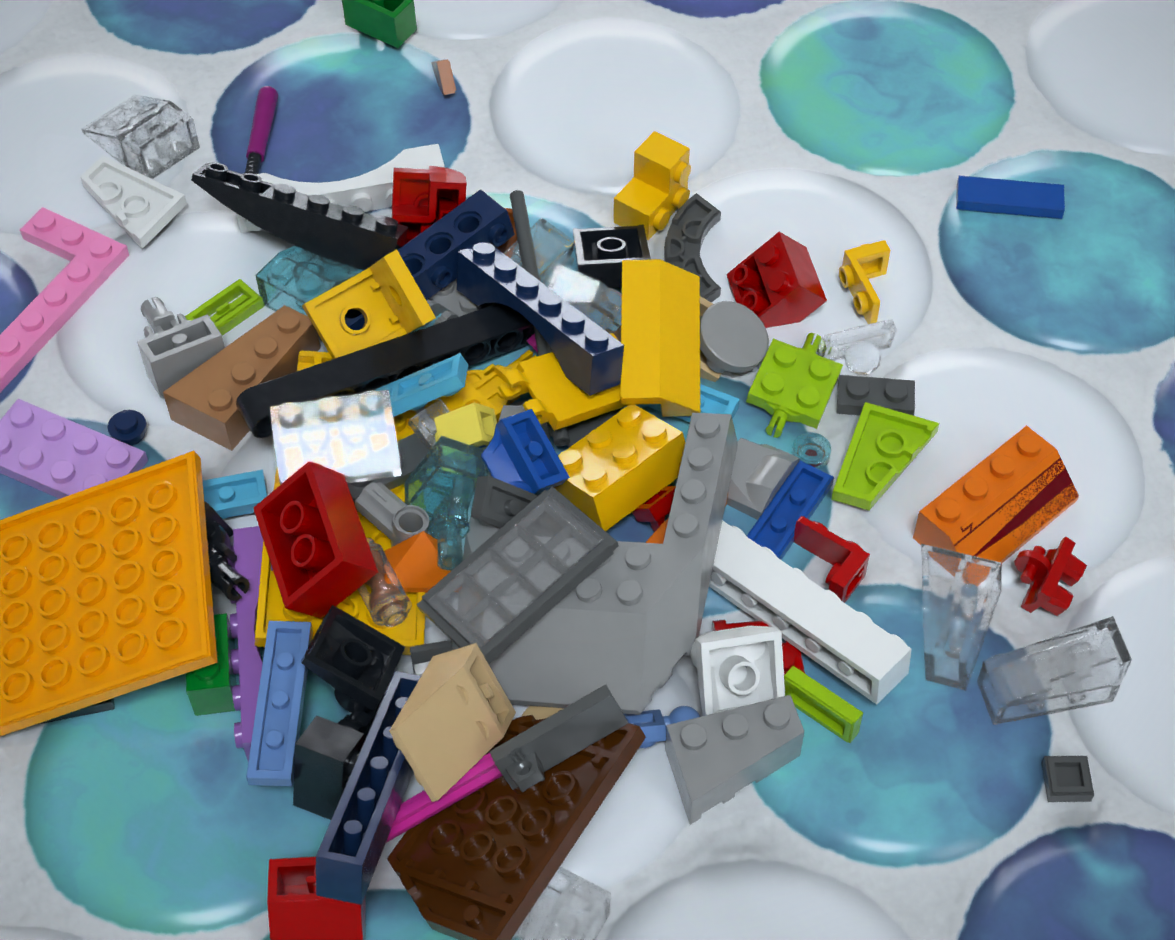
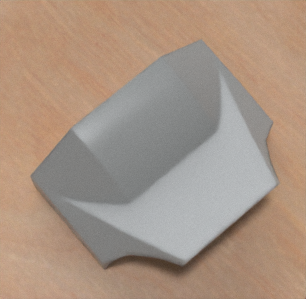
[727,438,800,520]

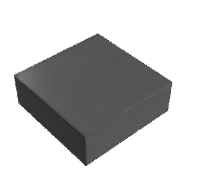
[1041,756,1094,802]

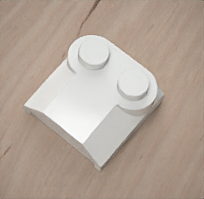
[691,626,785,716]

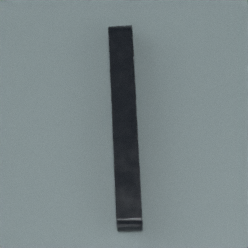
[236,303,534,438]

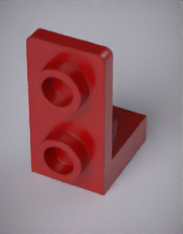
[794,516,870,603]

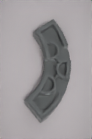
[664,193,721,302]

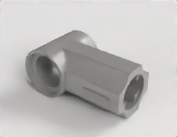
[355,481,430,547]

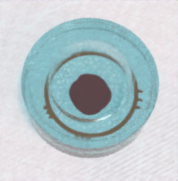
[792,432,831,470]

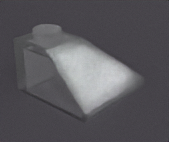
[546,264,622,334]

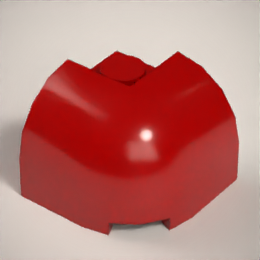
[391,166,467,244]

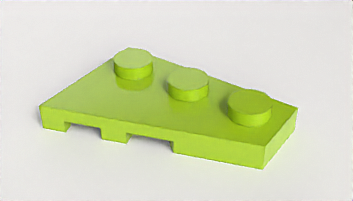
[832,402,940,511]

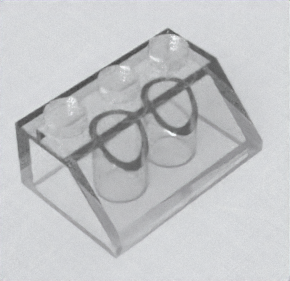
[270,390,402,485]

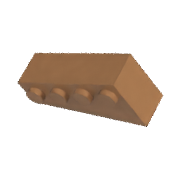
[163,305,321,451]

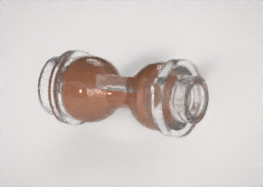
[358,538,412,627]

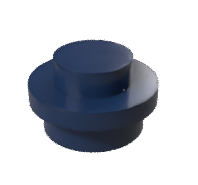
[107,410,147,446]

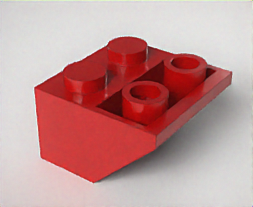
[726,231,827,328]
[267,856,366,940]

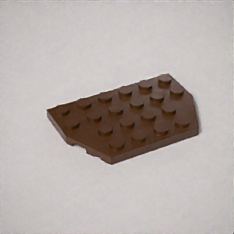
[387,710,646,940]

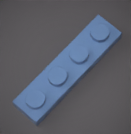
[246,621,313,787]

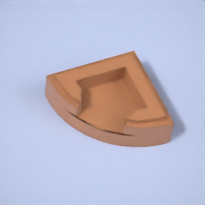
[431,59,456,95]

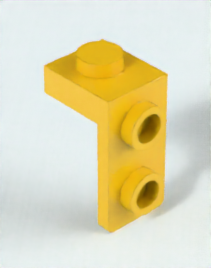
[839,240,891,326]

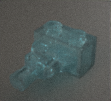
[405,436,488,570]

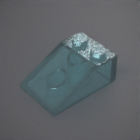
[255,246,364,315]

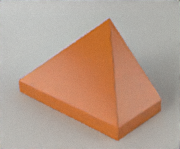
[379,531,462,593]

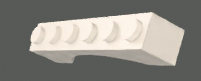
[236,144,445,233]

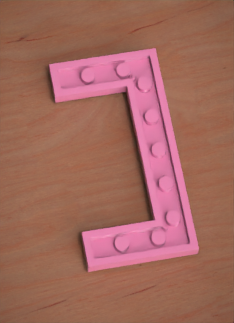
[0,207,129,393]

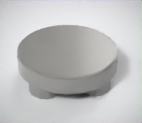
[700,301,769,373]

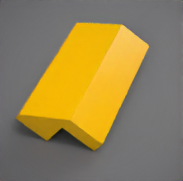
[620,259,701,417]

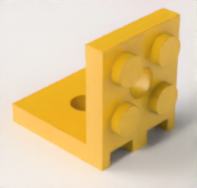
[302,249,436,359]

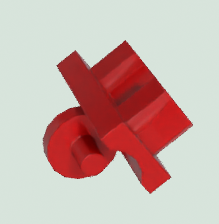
[1015,537,1087,616]

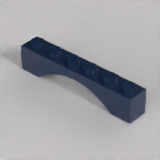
[456,242,624,396]

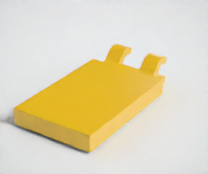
[498,333,628,431]

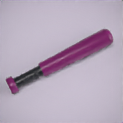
[245,86,278,174]

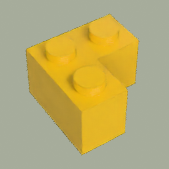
[614,131,691,241]

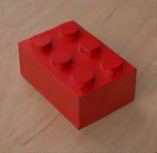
[253,461,378,619]

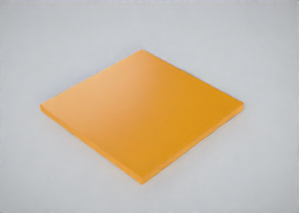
[0,451,218,736]

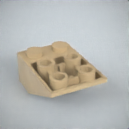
[389,643,516,802]

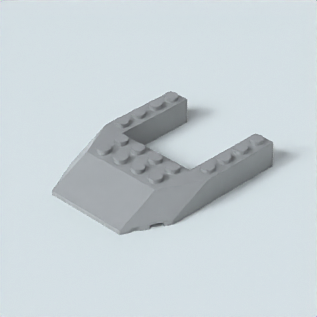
[457,405,738,715]

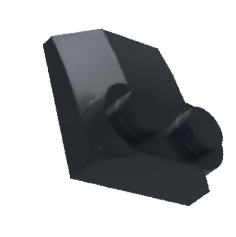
[573,224,651,291]
[301,605,405,713]

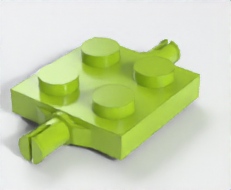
[746,333,843,438]

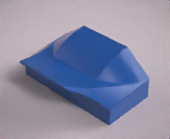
[481,409,570,494]

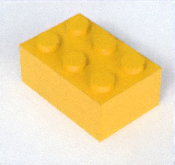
[554,405,685,531]

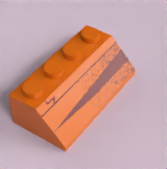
[913,425,1079,588]

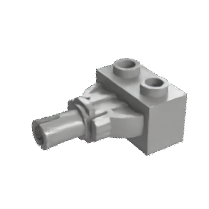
[137,297,225,397]

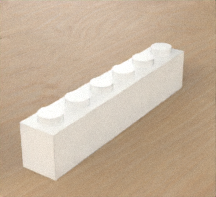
[709,520,912,705]

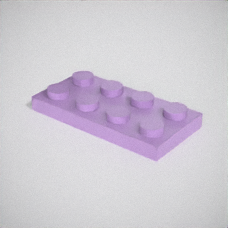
[0,399,148,499]

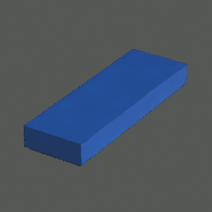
[956,175,1065,219]
[747,460,834,560]

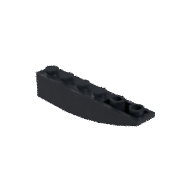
[191,162,409,270]

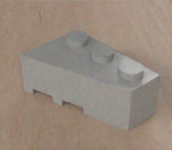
[665,695,804,825]

